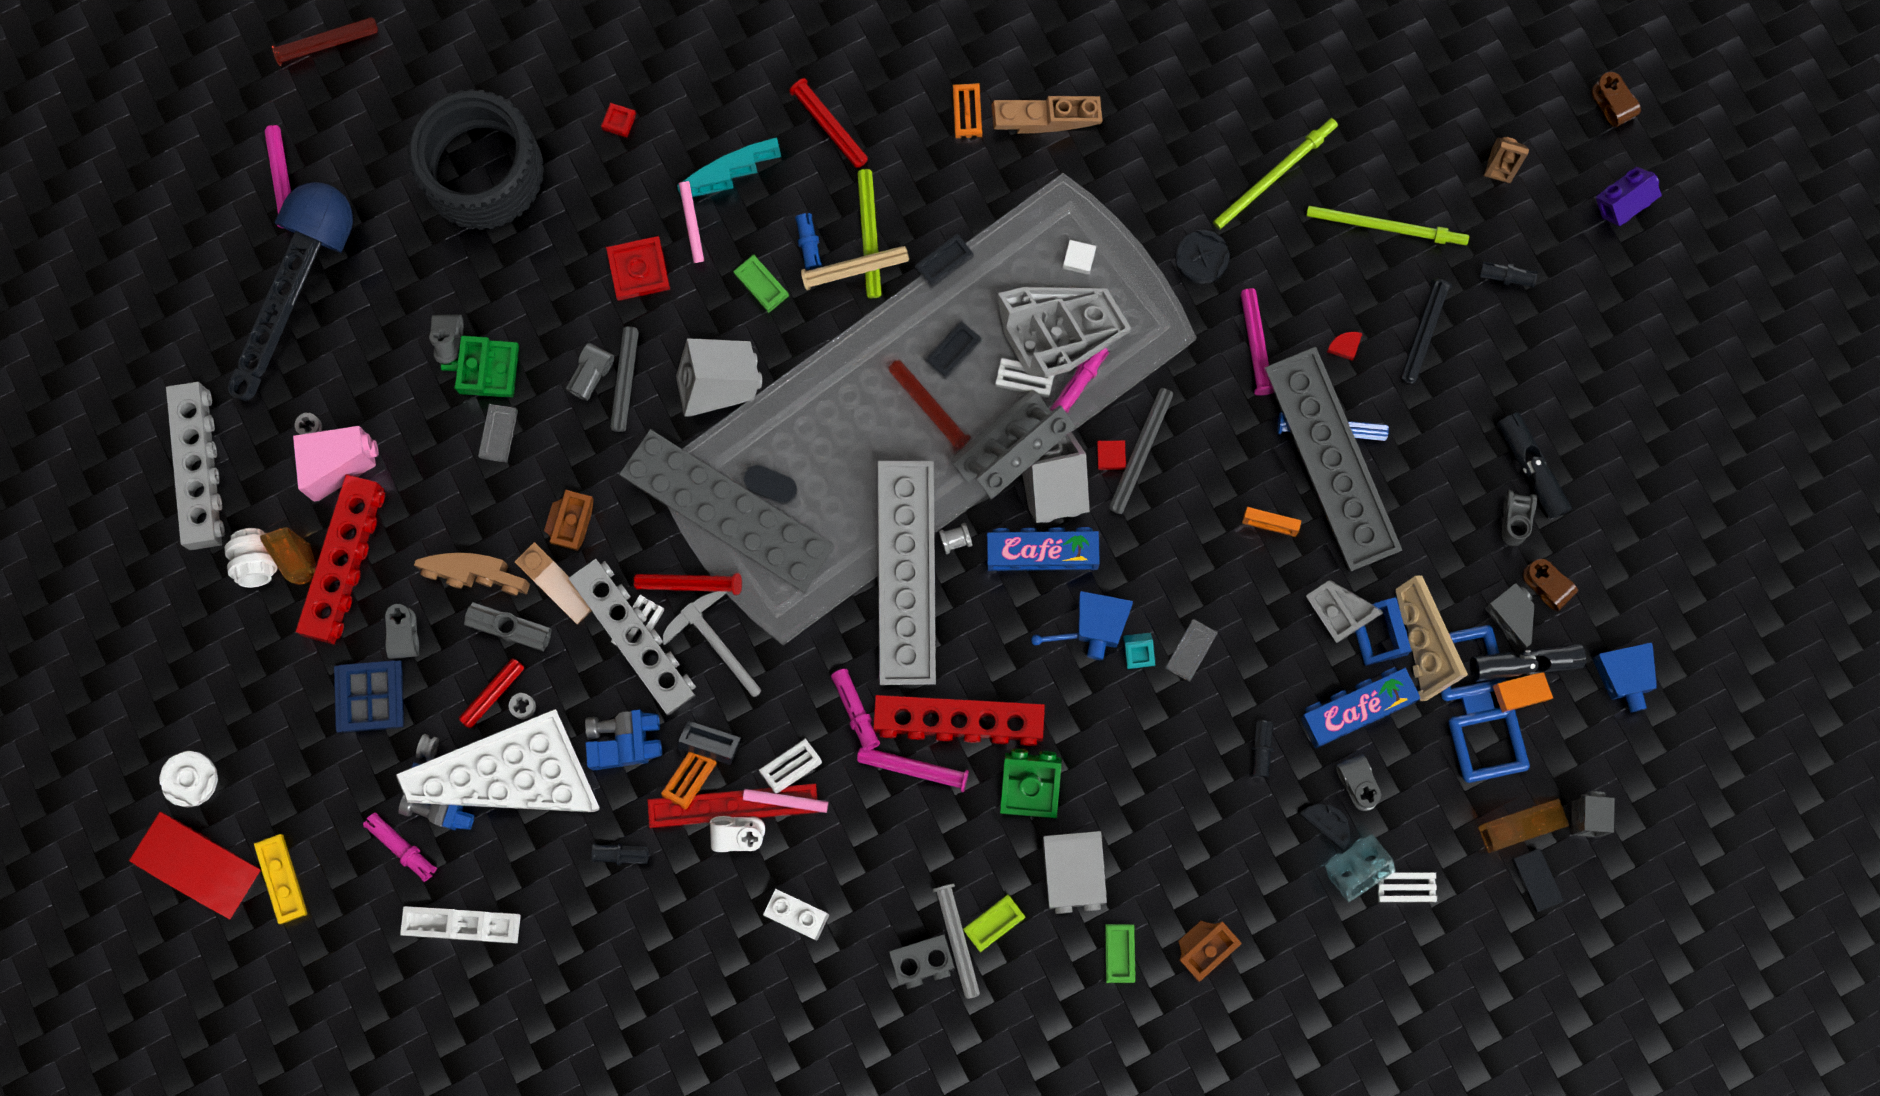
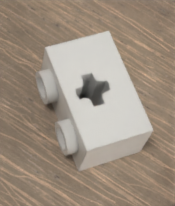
[763,889,829,941]

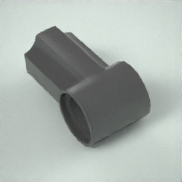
[566,343,614,401]

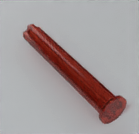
[272,18,378,66]
[889,359,971,451]

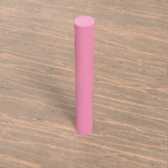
[679,181,704,263]
[743,789,829,813]

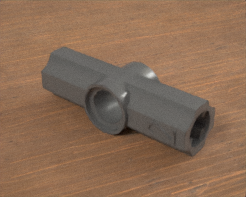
[464,602,552,652]

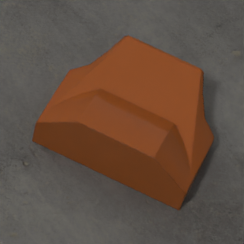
[544,490,594,551]
[1178,921,1242,982]

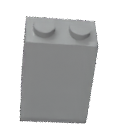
[676,339,762,416]
[1017,432,1090,523]
[1042,831,1107,914]

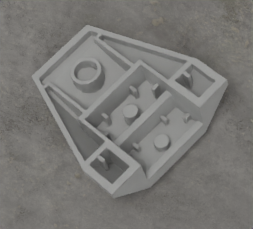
[997,287,1131,378]

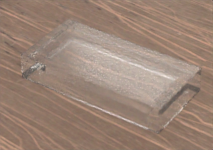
[479,404,518,463]
[1166,619,1218,682]

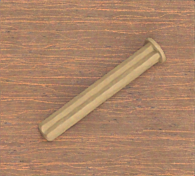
[801,246,909,290]

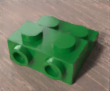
[1000,749,1062,818]

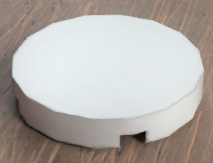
[159,751,218,808]

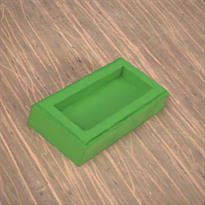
[733,255,789,313]
[1105,925,1135,983]

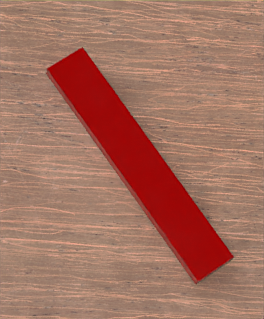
[648,784,819,828]

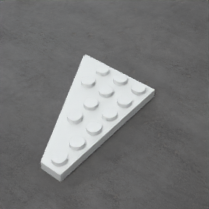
[396,709,599,812]

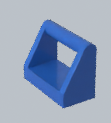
[1355,597,1412,666]

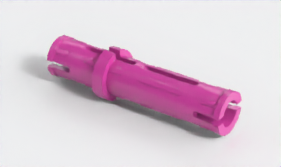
[1050,348,1109,413]
[831,669,880,751]
[363,813,437,882]

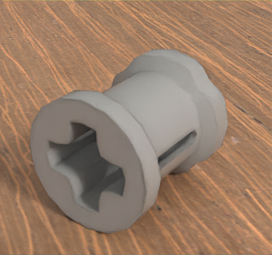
[939,523,972,554]

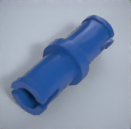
[795,213,822,270]

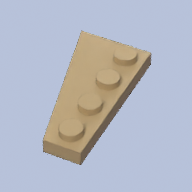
[1396,576,1468,701]

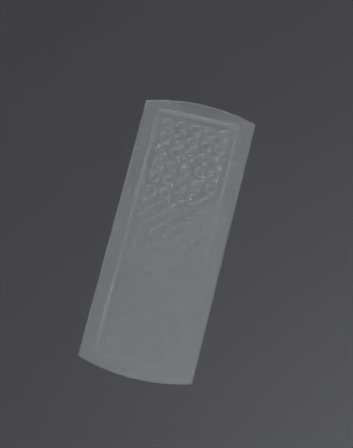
[668,173,1196,645]

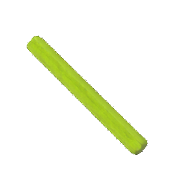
[858,169,881,298]

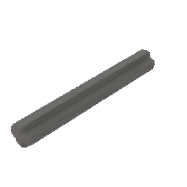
[610,327,638,432]

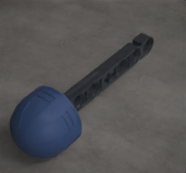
[228,182,353,401]

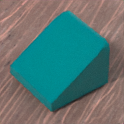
[1123,633,1155,669]

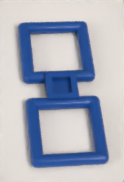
[1441,625,1530,783]

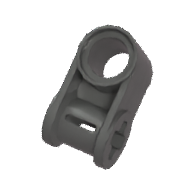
[429,314,463,364]
[1501,490,1537,546]
[385,604,419,659]
[1336,754,1381,811]

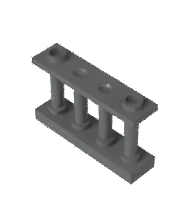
[949,389,1076,499]

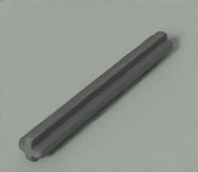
[1109,388,1173,514]

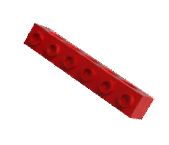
[296,475,385,645]
[874,695,1045,746]

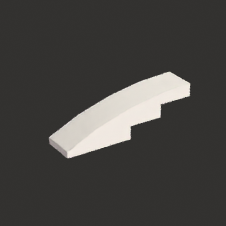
[400,907,520,943]

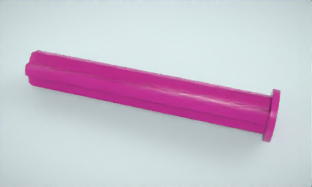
[265,125,291,228]
[1241,288,1274,395]
[857,747,969,792]

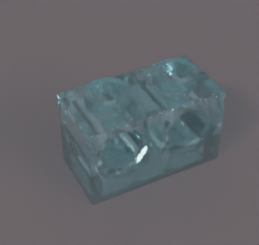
[1325,834,1395,903]

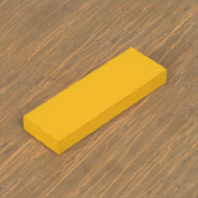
[254,834,308,924]

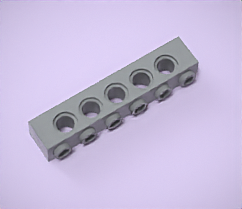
[166,382,225,550]
[569,559,696,715]

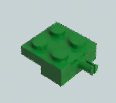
[441,336,519,398]

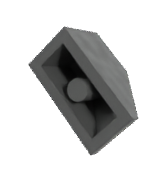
[1485,583,1534,651]

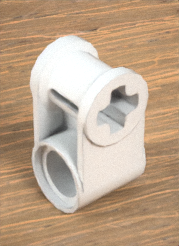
[710,816,766,852]

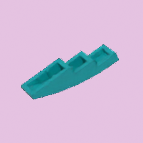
[677,137,781,199]

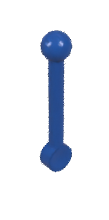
[1031,632,1079,645]

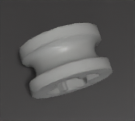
[295,413,322,435]
[509,693,536,720]
[416,734,439,761]

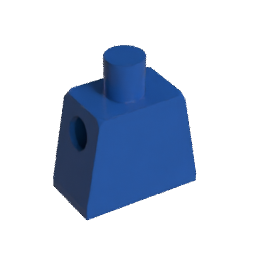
[1078,591,1133,660]
[1593,643,1657,713]

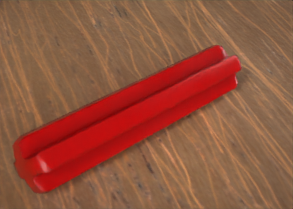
[459,658,524,728]

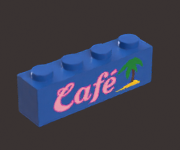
[987,527,1099,571]
[1300,667,1421,749]

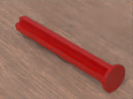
[789,78,868,168]
[634,573,742,595]

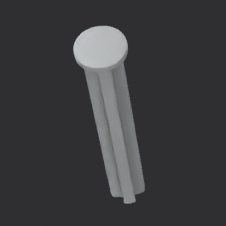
[932,884,980,999]

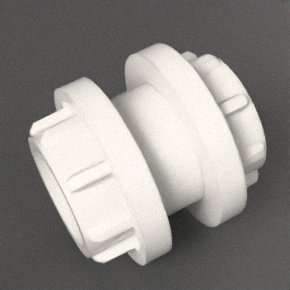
[225,528,278,587]

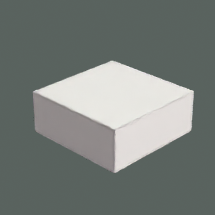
[1063,240,1096,275]

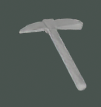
[663,591,761,697]

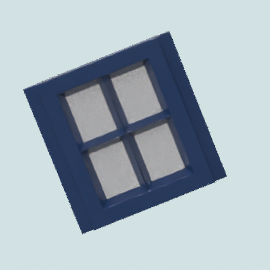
[334,661,404,733]

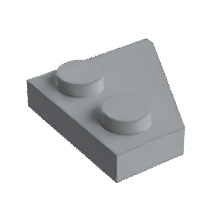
[1306,580,1383,643]

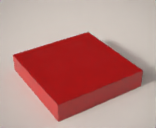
[606,236,670,301]

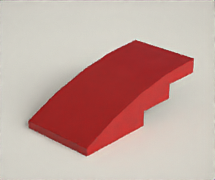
[129,811,261,919]

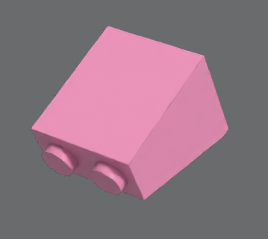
[293,426,379,502]

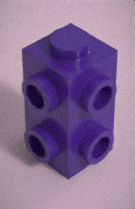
[1595,167,1662,226]

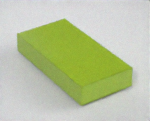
[963,895,1025,952]

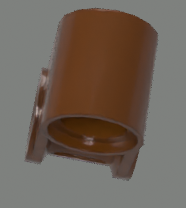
[1592,72,1641,127]
[1522,559,1578,612]

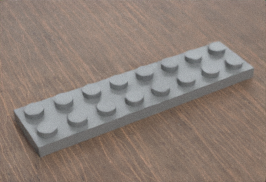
[877,461,936,685]

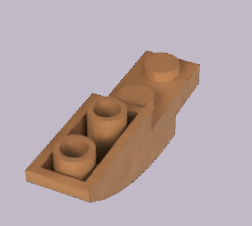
[992,96,1102,134]
[414,553,530,596]

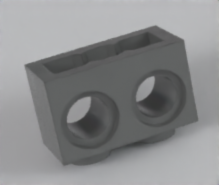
[1571,791,1615,838]
[889,935,955,989]

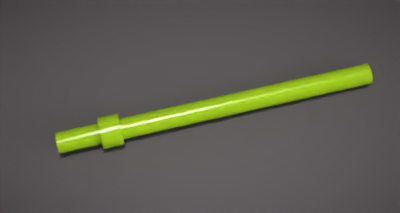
[1213,118,1338,230]
[1306,206,1469,246]

